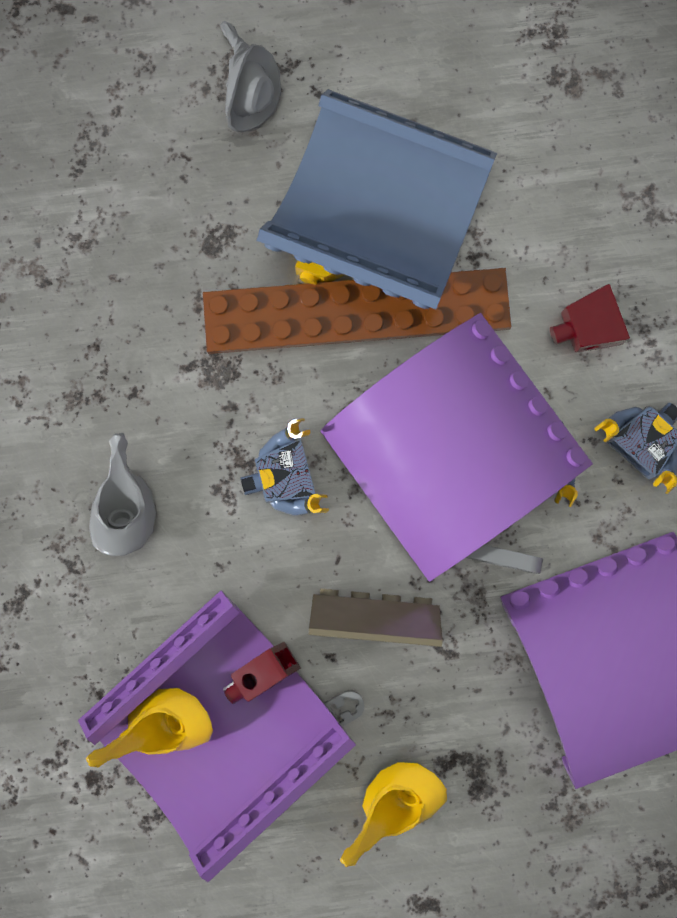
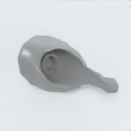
[220,21,281,133]
[89,433,156,556]

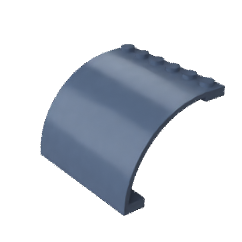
[256,89,497,309]

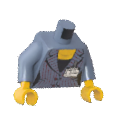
[594,403,677,494]
[240,418,329,516]

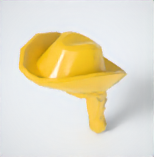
[86,688,213,768]
[340,762,447,867]

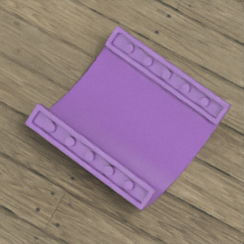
[320,313,593,582]
[500,532,677,789]
[78,590,356,882]

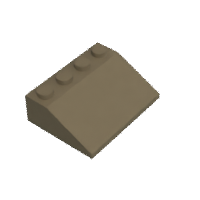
[308,589,443,647]

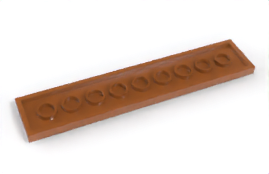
[203,268,511,354]

